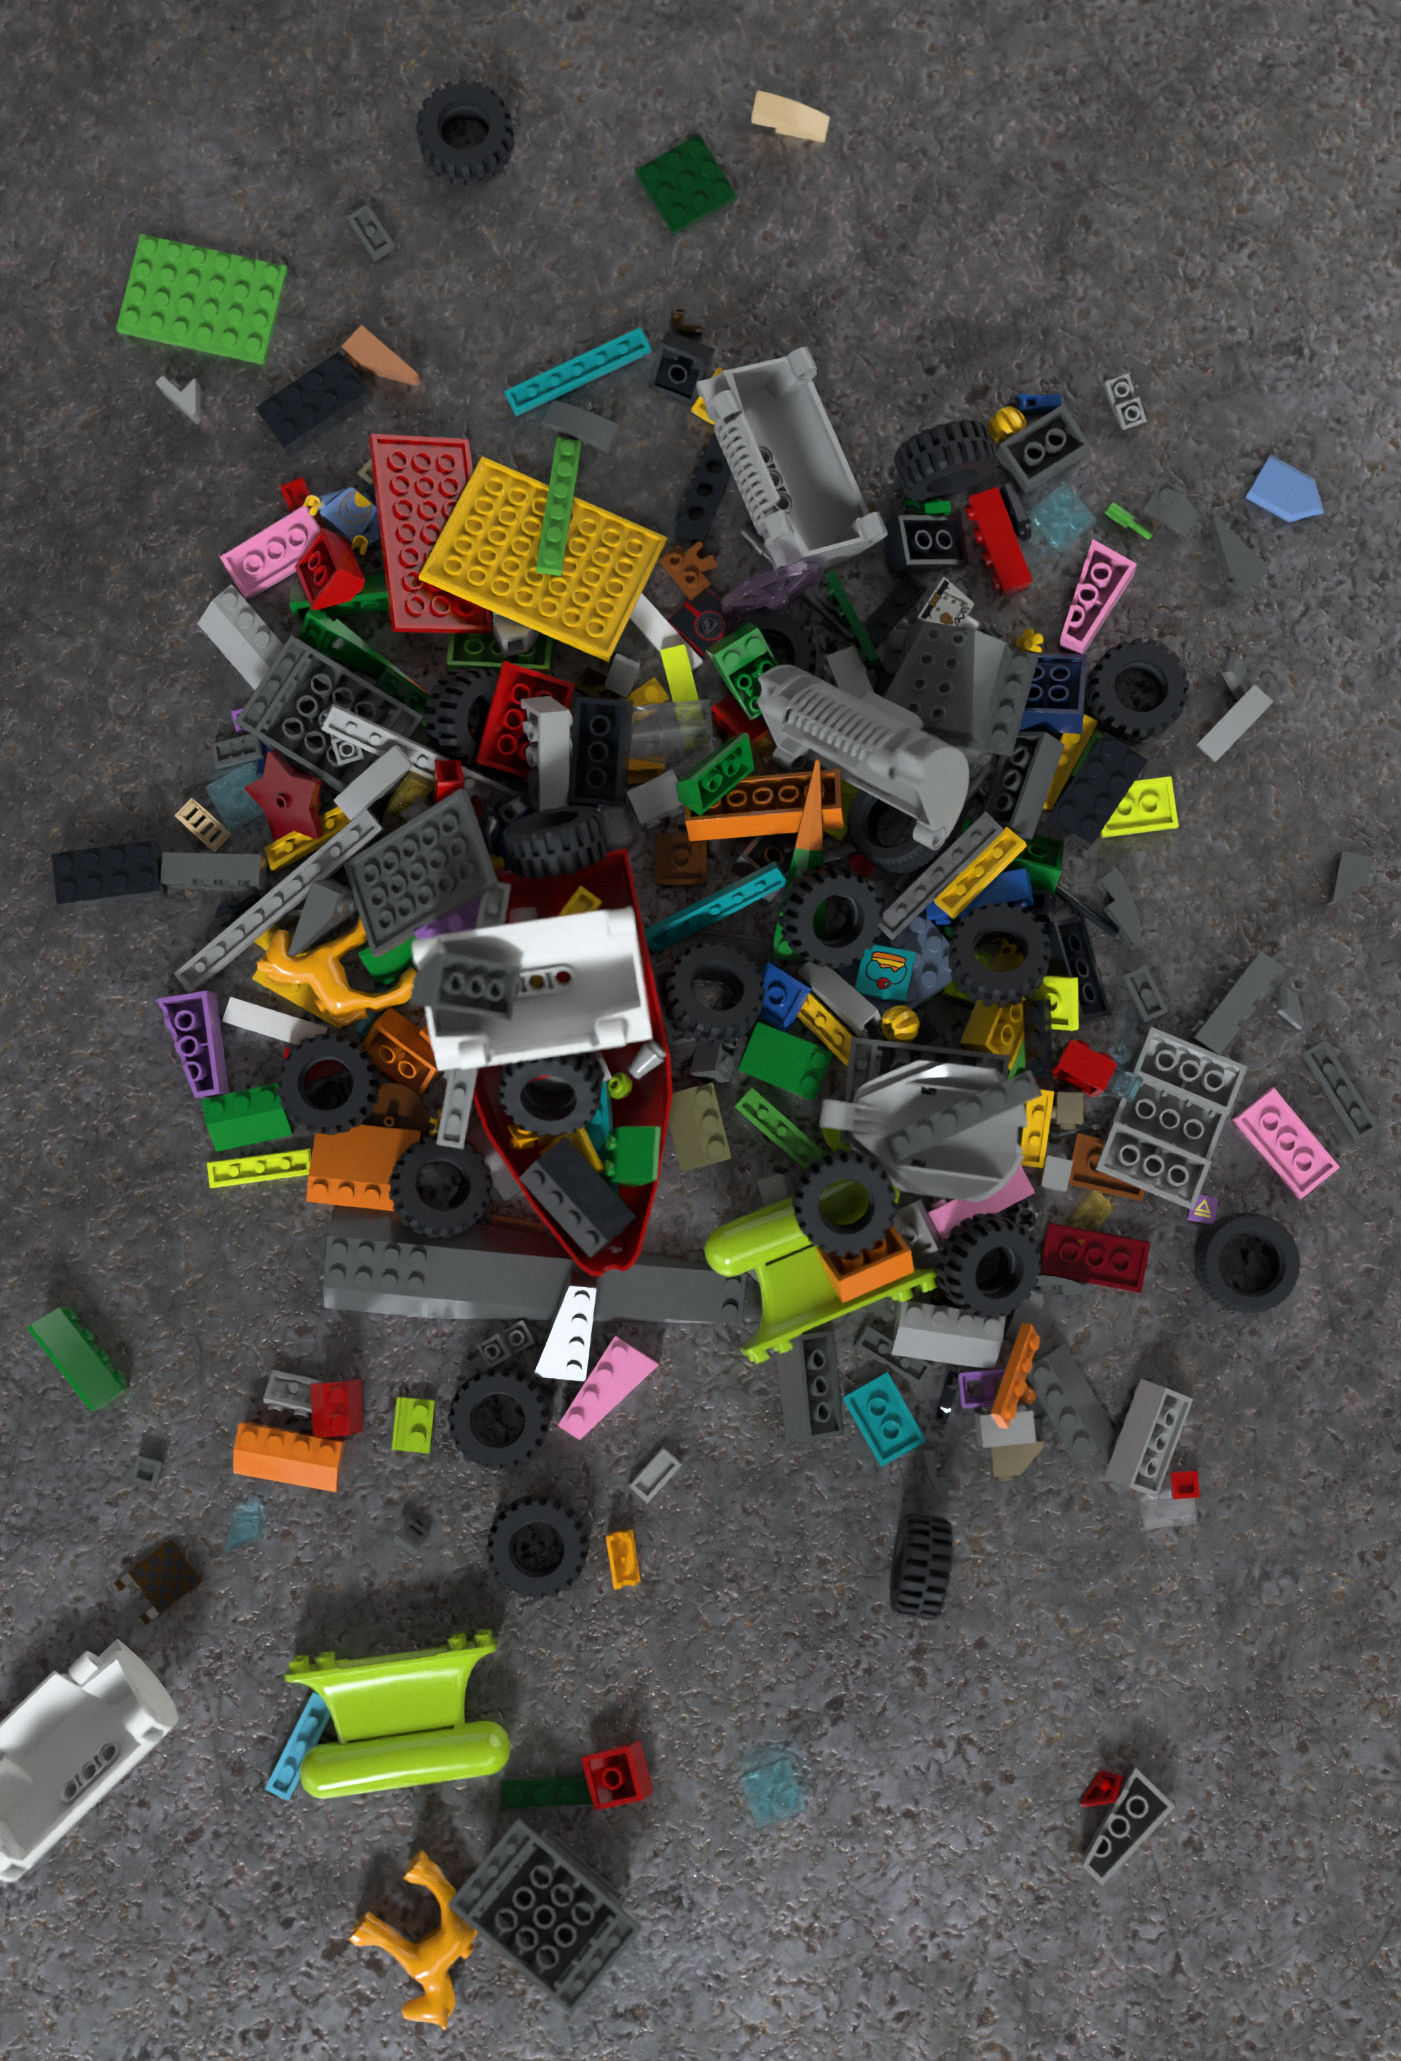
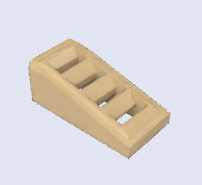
[175,798,232,853]

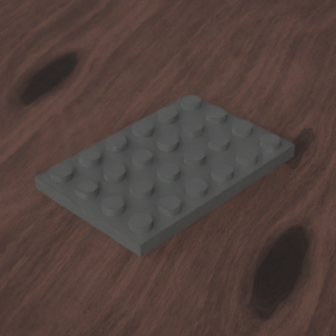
[344,789,499,957]

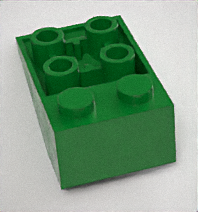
[706,622,779,721]

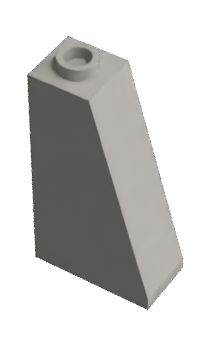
[797,961,884,1040]

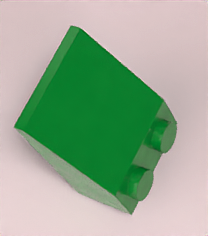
[737,1022,834,1101]

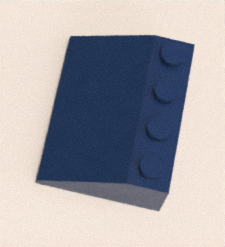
[1019,652,1088,734]

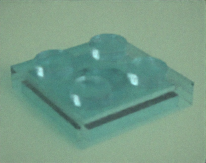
[1026,483,1098,555]
[205,762,265,833]
[739,1757,807,1829]

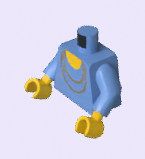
[303,484,380,555]

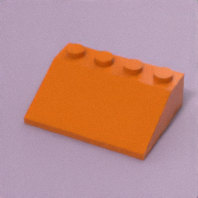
[306,1124,421,1211]

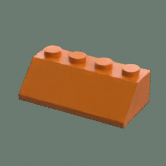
[233,1421,347,1492]

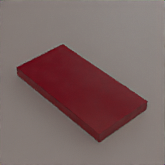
[1039,1222,1151,1293]

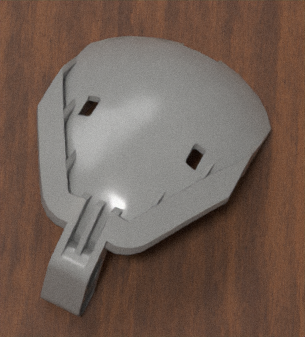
[820,1060,1028,1202]

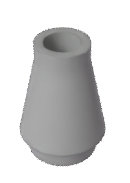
[627,1040,667,1079]

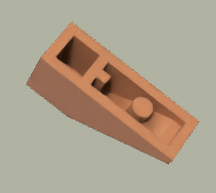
[341,325,421,386]

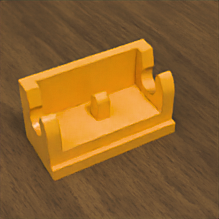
[606,1529,641,1590]

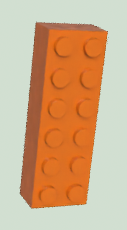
[685,769,844,841]

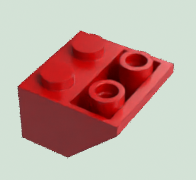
[710,694,768,750]

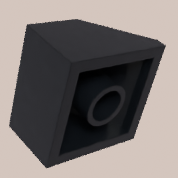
[648,331,716,405]

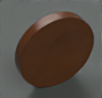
[362,1082,429,1140]

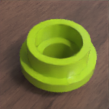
[608,1072,632,1099]

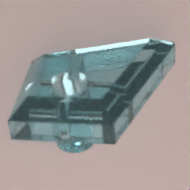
[224,1510,263,1552]

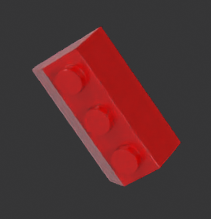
[295,528,365,610]

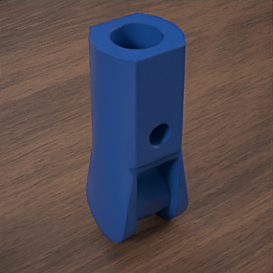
[1014,394,1061,415]

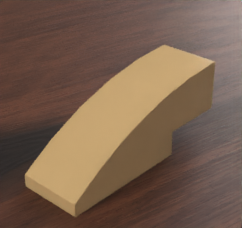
[752,90,830,143]

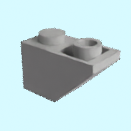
[493,616,541,658]

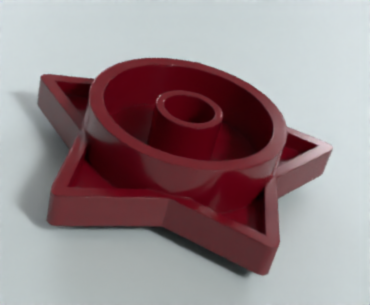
[244,749,325,841]

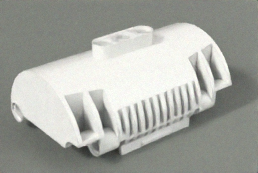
[412,906,652,1071]
[0,1639,179,1882]

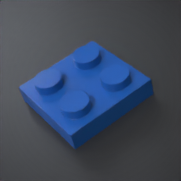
[758,962,812,1033]

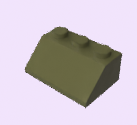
[668,1083,732,1172]

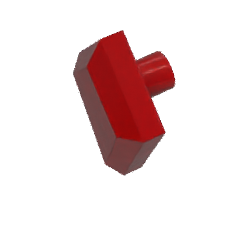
[1079,1770,1124,1807]

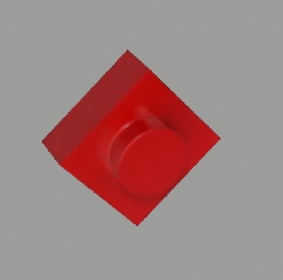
[1170,1470,1200,1499]

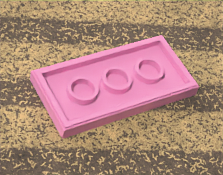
[220,506,321,601]
[1232,1087,1340,1200]

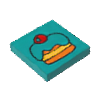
[855,945,916,1004]

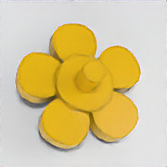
[1016,628,1044,653]

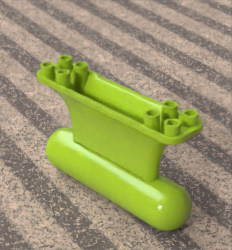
[704,1179,938,1364]
[284,1628,511,1799]

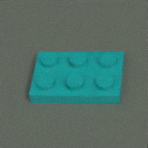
[842,1372,926,1467]

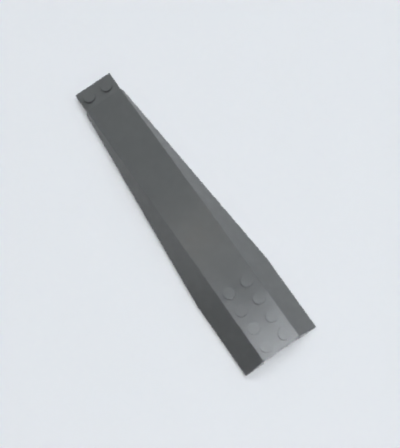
[323,1205,747,1325]

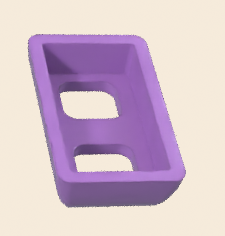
[959,1369,1019,1408]

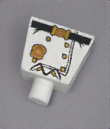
[915,577,981,630]

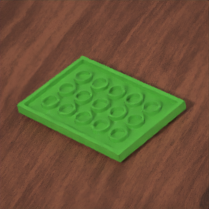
[116,234,288,365]

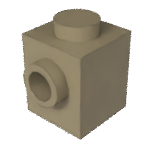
[1051,1092,1084,1130]

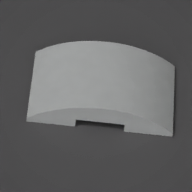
[1095,1027,1247,1210]

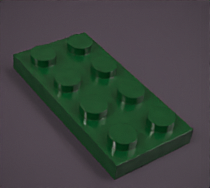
[824,569,886,676]

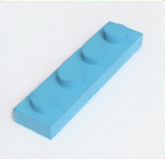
[265,1690,331,1801]

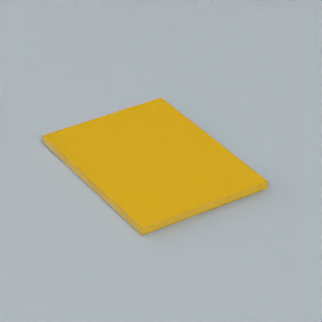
[419,456,668,662]

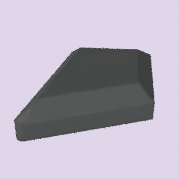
[1219,650,1246,701]
[1272,985,1304,1030]

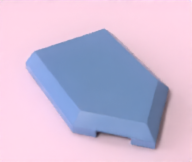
[1245,454,1324,523]

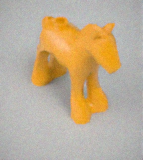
[256,916,416,1027]
[348,1849,478,2030]

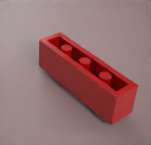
[964,487,1033,597]

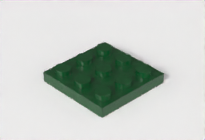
[635,133,737,236]

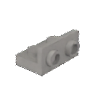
[263,1370,323,1420]

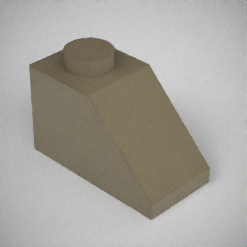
[989,1439,1044,1481]

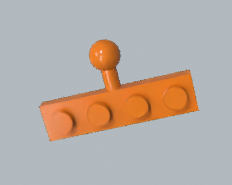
[991,1323,1040,1429]

